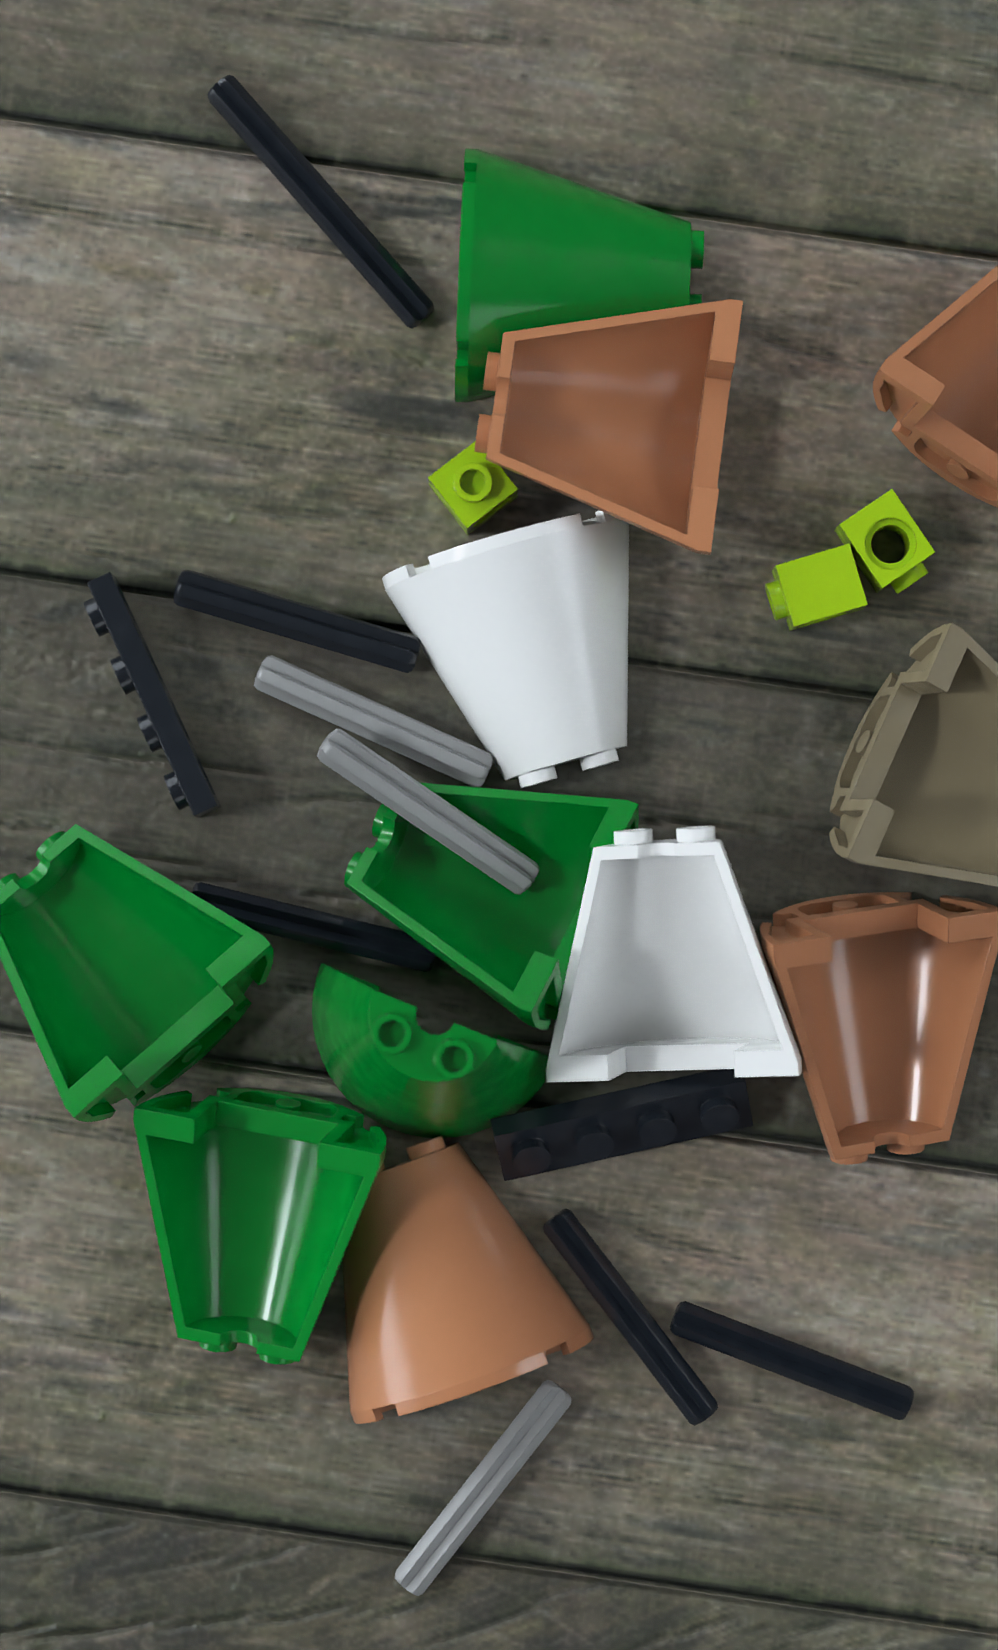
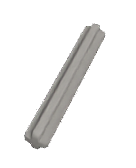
[254,655,493,787]
[317,729,539,894]
[395,1380,572,1596]

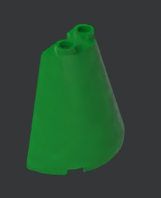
[455,148,704,402]
[344,782,639,1030]
[0,824,274,1122]
[312,963,549,1138]
[133,1088,387,1365]

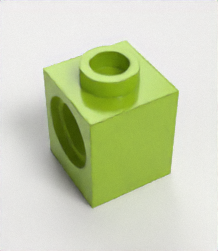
[428,441,518,535]
[834,489,935,594]
[765,544,868,631]

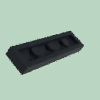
[83,572,221,818]
[490,1069,754,1181]

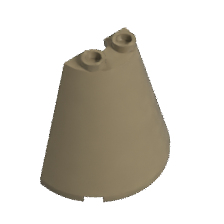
[829,623,998,887]

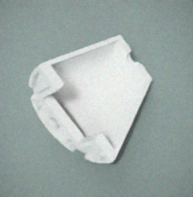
[382,510,629,788]
[546,826,802,1082]

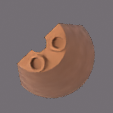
[873,265,998,508]
[475,299,743,555]
[760,892,998,1165]
[342,1135,594,1424]

